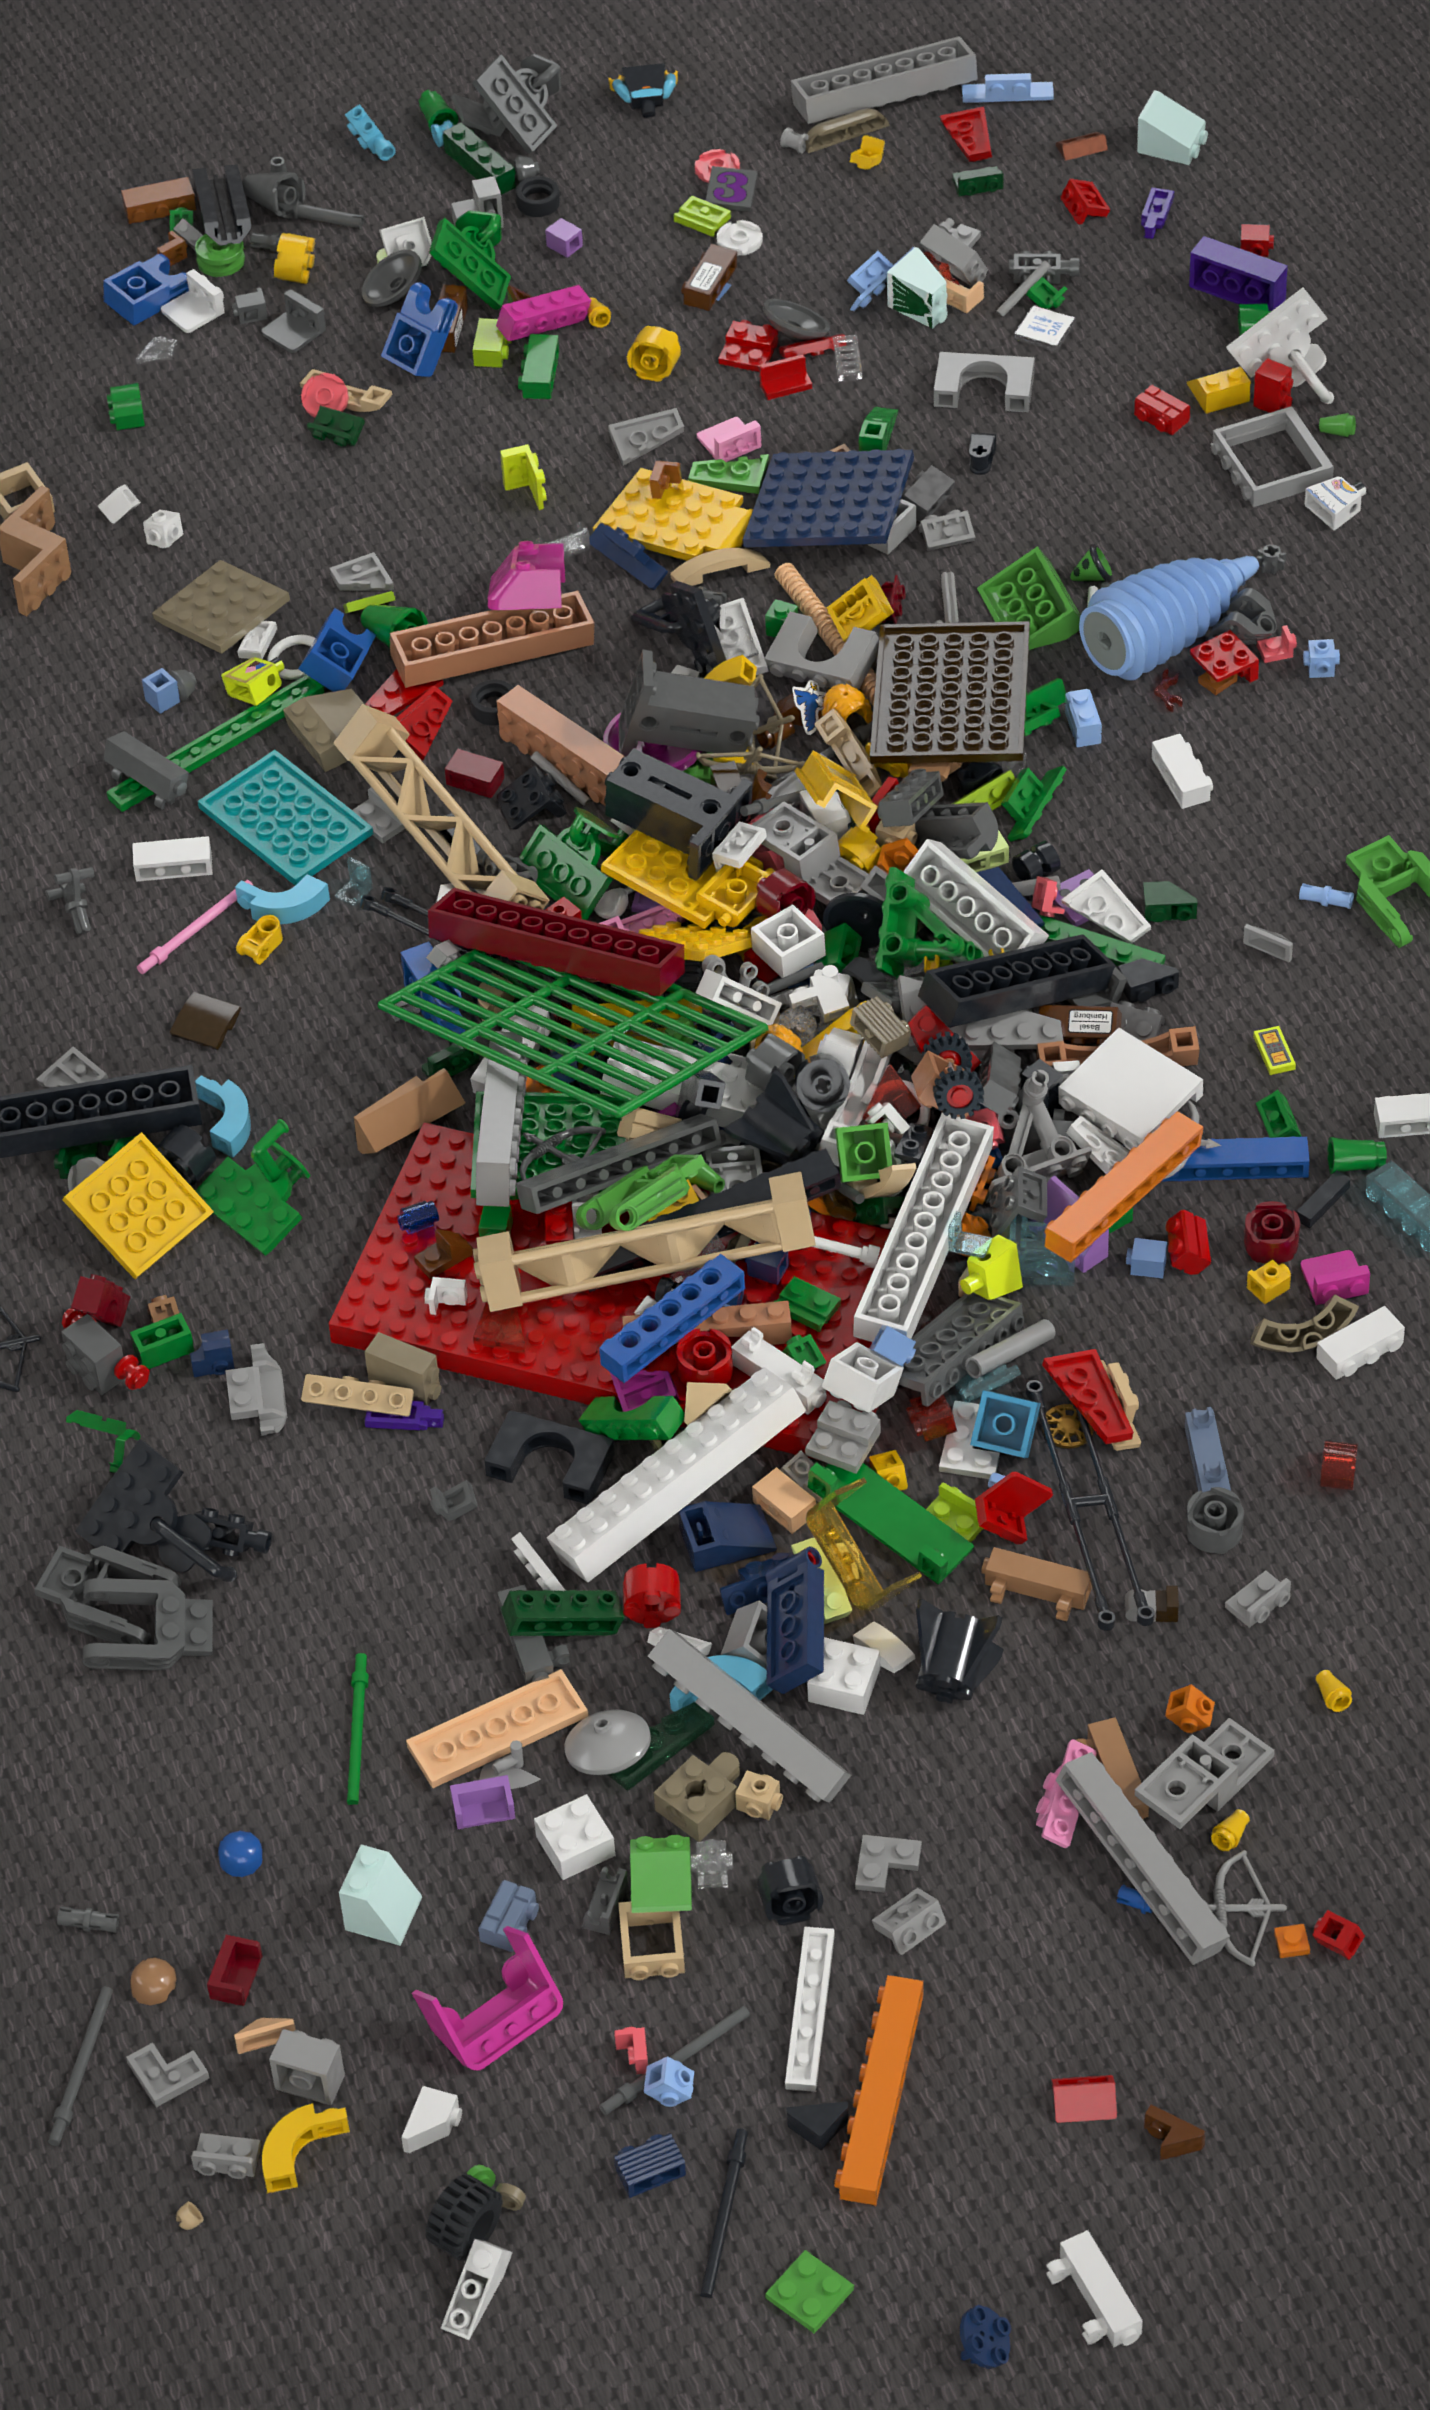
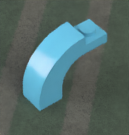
[235,874,330,924]
[195,1075,251,1158]
[670,1655,773,1715]

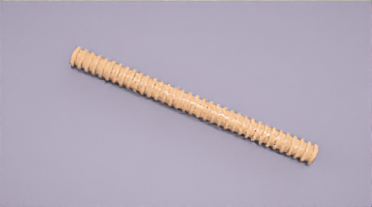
[775,563,876,707]

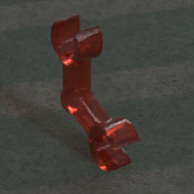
[923,251,960,286]
[1154,669,1183,712]

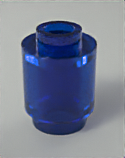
[397,1200,439,1234]

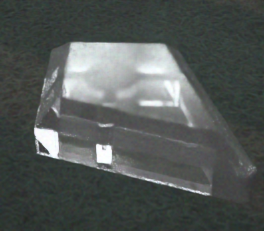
[136,336,177,364]

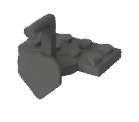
[472,54,561,154]

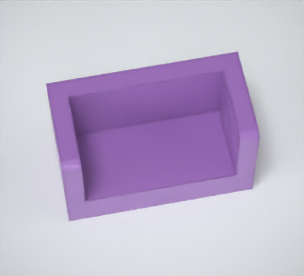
[450,1775,515,1829]

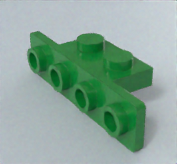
[1025,678,1066,736]
[1001,765,1067,842]

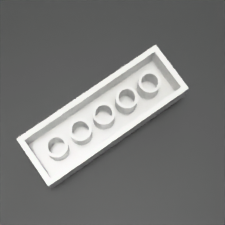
[904,839,1049,957]

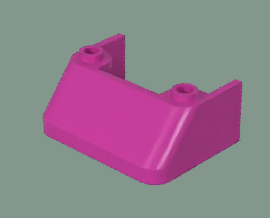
[488,541,565,610]
[412,1926,563,2070]

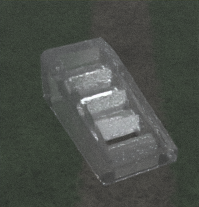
[833,334,863,382]

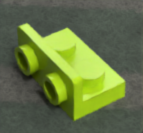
[926,1482,983,1542]

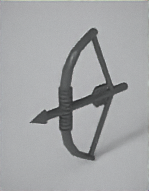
[519,1126,606,1181]

